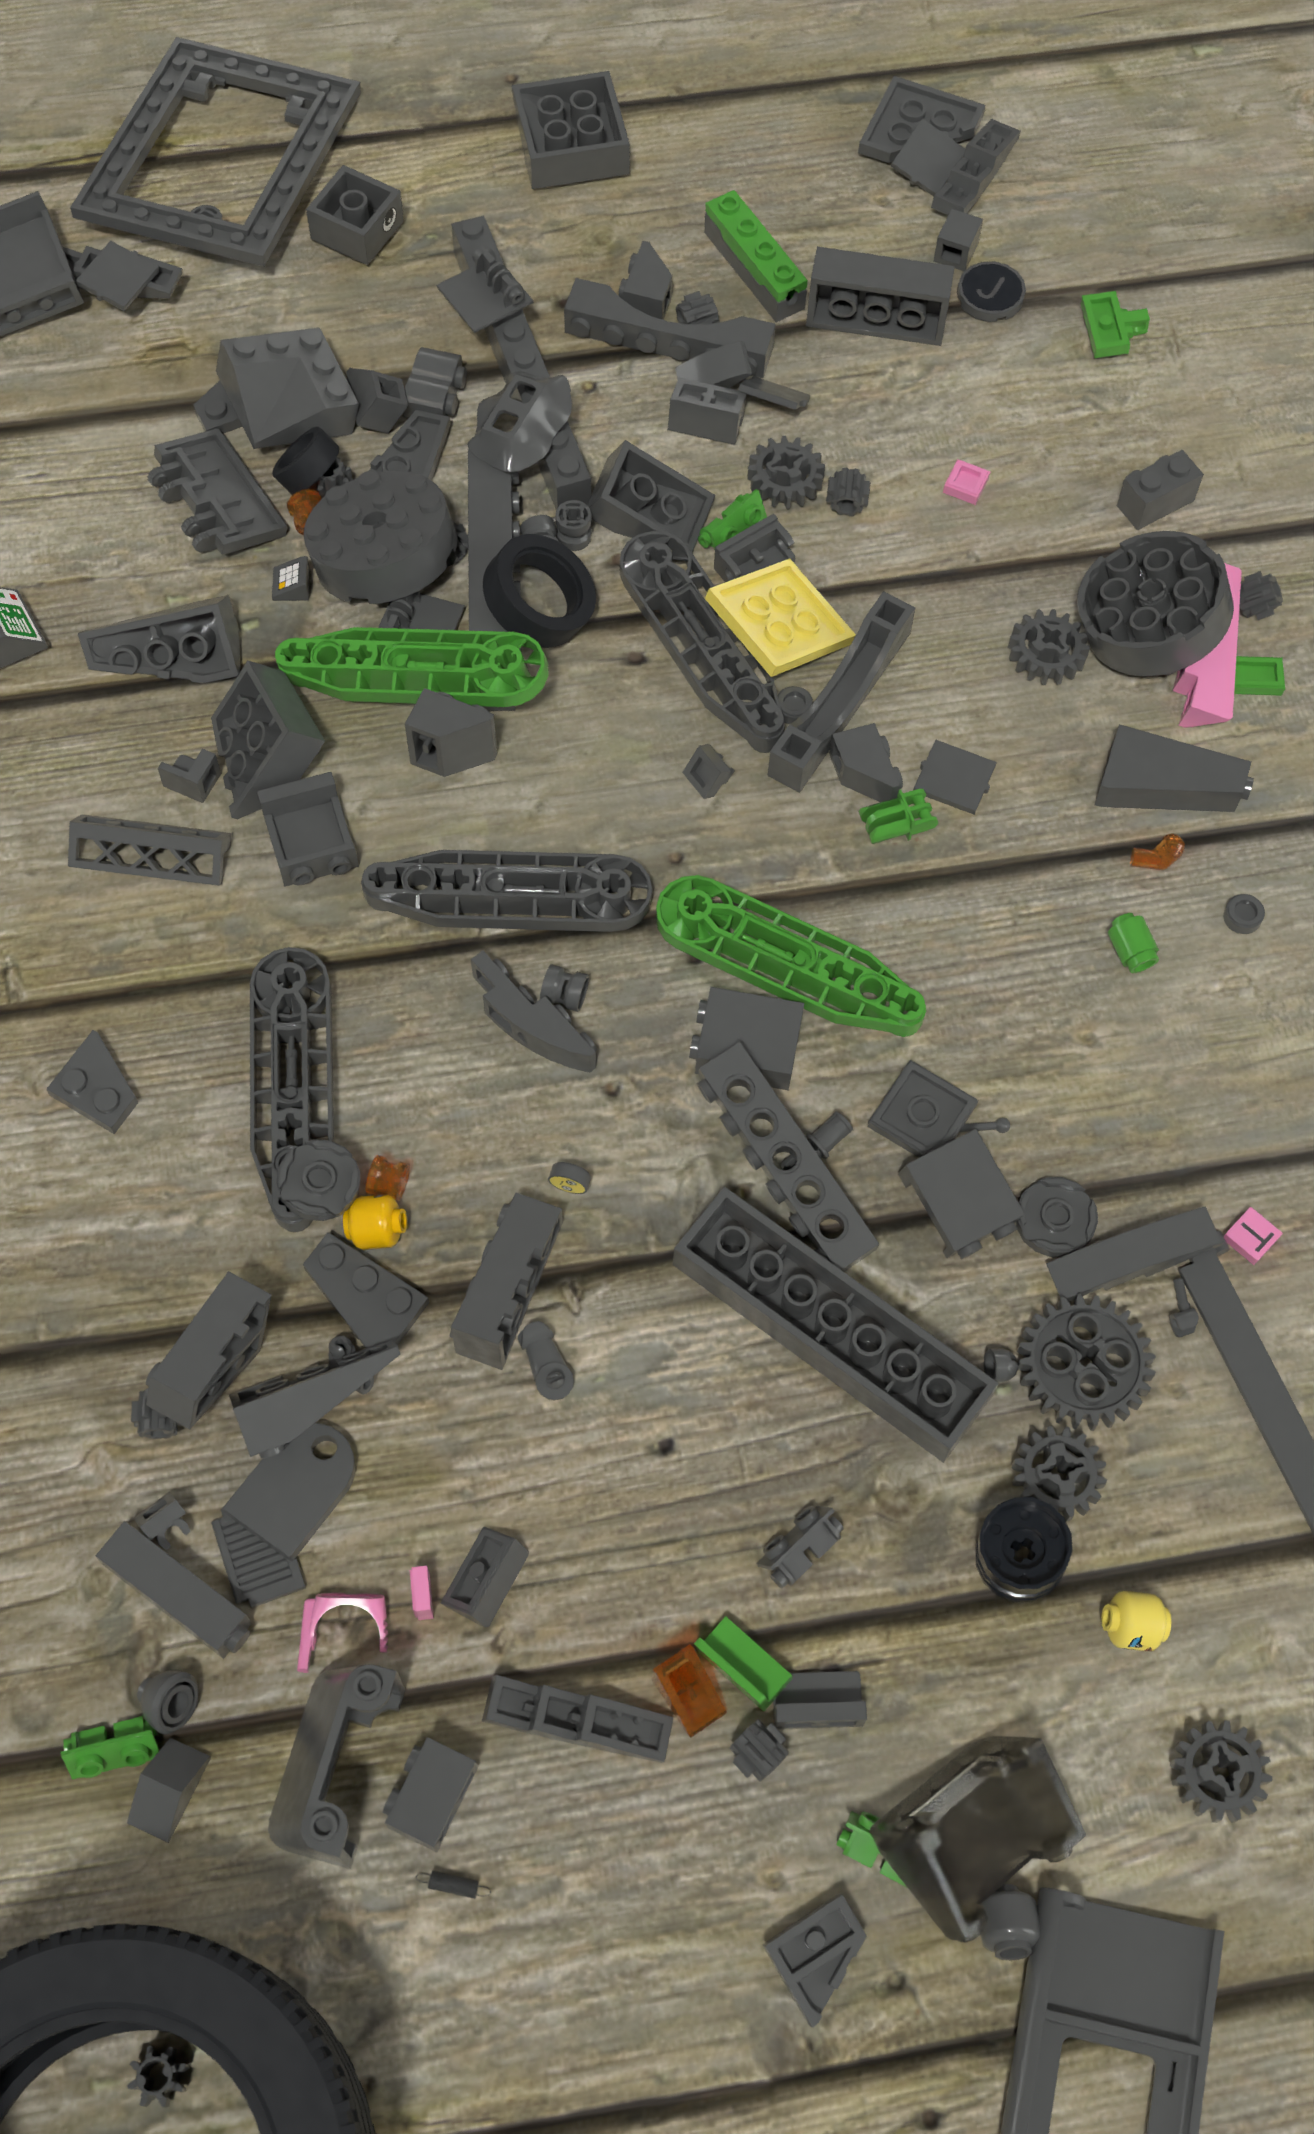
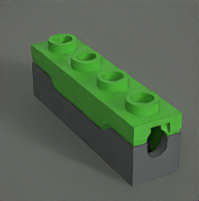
[704,190,808,323]

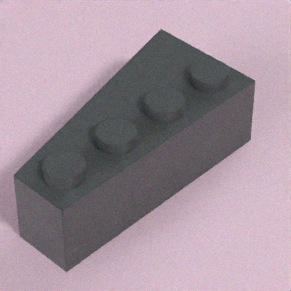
[450,1193,563,1370]

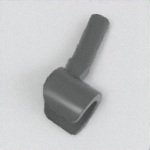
[1170,1278,1199,1338]

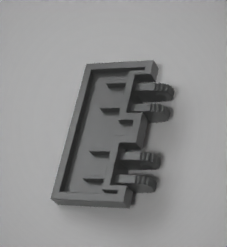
[147,428,287,555]

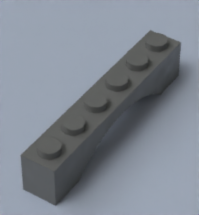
[564,278,776,379]
[767,591,915,793]

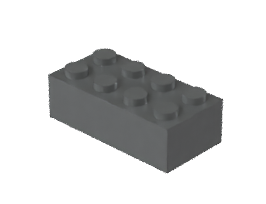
[806,246,955,346]

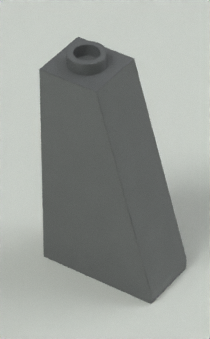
[1094,724,1254,812]

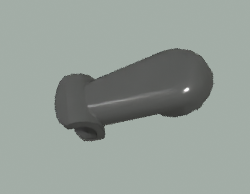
[518,1321,574,1401]

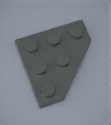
[858,76,986,163]

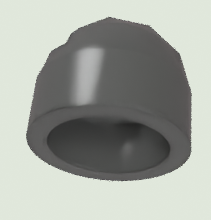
[984,1348,1018,1382]

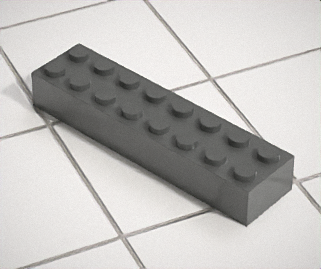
[673,1186,999,1463]

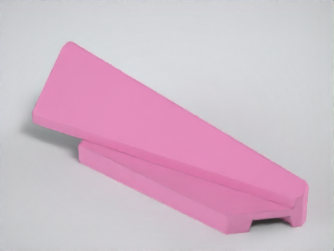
[1173,563,1242,728]

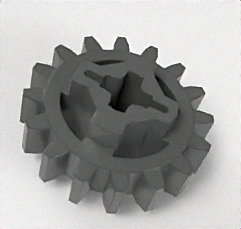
[747,436,825,509]
[1008,609,1090,685]
[1011,1426,1107,1522]
[1170,1720,1272,1823]

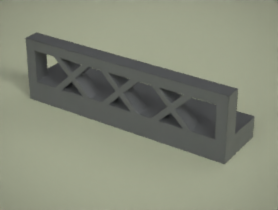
[68,814,231,886]

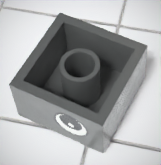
[306,165,404,265]

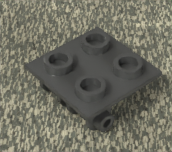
[437,247,533,333]
[378,590,465,630]

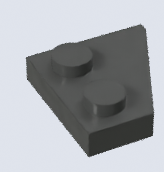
[46,1030,138,1134]
[762,1893,867,2027]

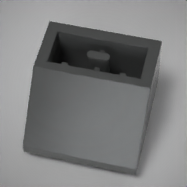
[405,688,497,777]

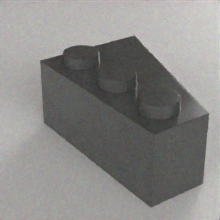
[146,1271,272,1430]

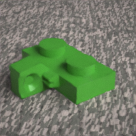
[1081,291,1150,358]

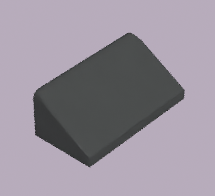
[441,1526,529,1628]

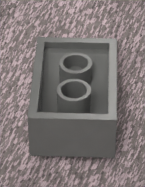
[587,440,715,552]

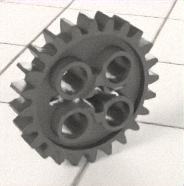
[1017,1294,1156,1431]

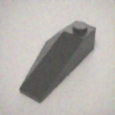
[78,595,240,683]
[229,1340,400,1459]

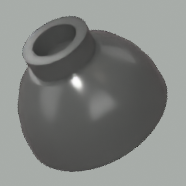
[137,1670,198,1734]

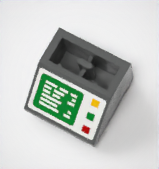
[0,587,48,669]

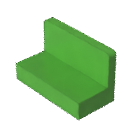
[694,1616,793,1712]

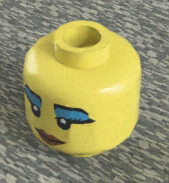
[1101,1591,1171,1651]

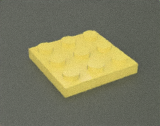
[705,559,856,677]

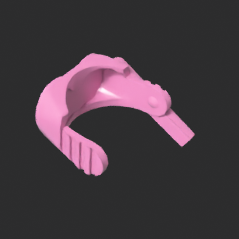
[297,1593,388,1673]

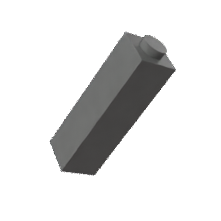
[95,1521,252,1659]

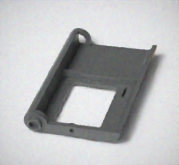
[1001,1888,1225,2134]

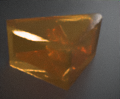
[652,1644,727,1738]

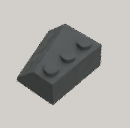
[211,661,325,819]

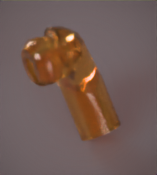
[1130,833,1185,870]

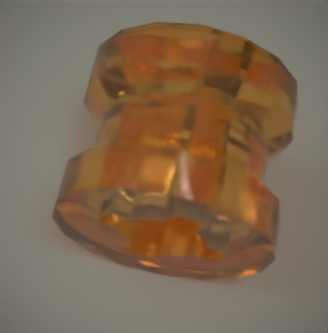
[287,489,322,535]
[365,1155,410,1202]

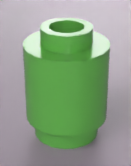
[1107,913,1159,973]

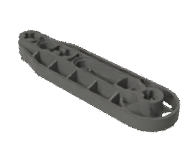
[620,531,785,753]
[361,850,652,932]
[250,947,334,1232]

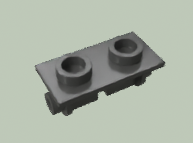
[756,1505,844,1588]

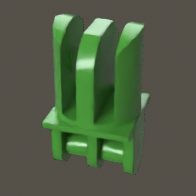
[859,789,938,844]

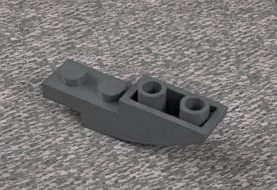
[471,951,597,1073]

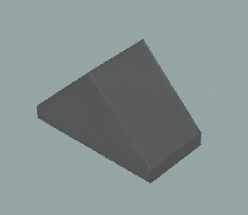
[127,1738,211,1843]

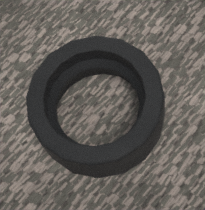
[272,427,339,496]

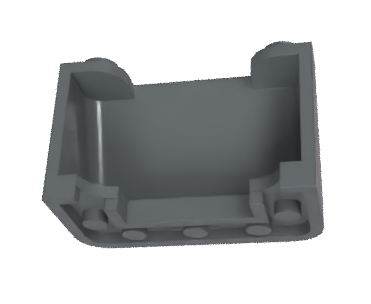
[268,1664,406,1870]

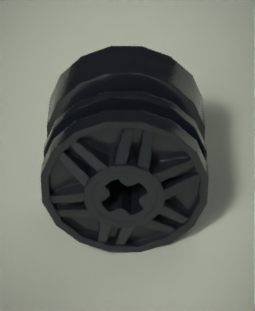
[975,1497,1073,1602]

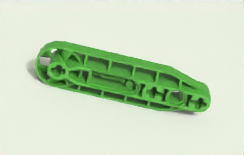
[275,627,549,707]
[656,875,926,1037]

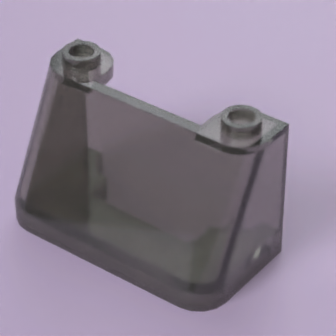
[869,1736,1086,1943]

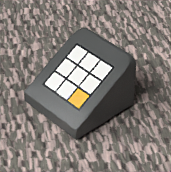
[272,556,310,601]

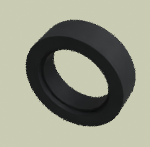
[483,534,596,648]

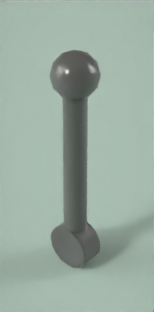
[960,1117,1010,1133]

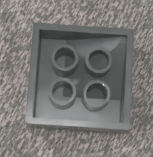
[512,71,630,189]
[216,327,359,449]

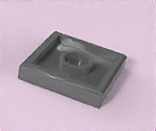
[867,1060,979,1158]

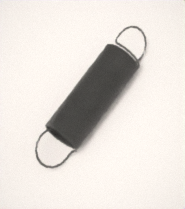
[416,1871,491,1899]

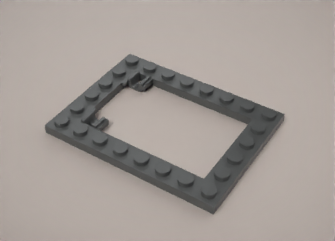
[70,37,361,267]

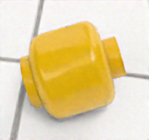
[343,1195,407,1250]

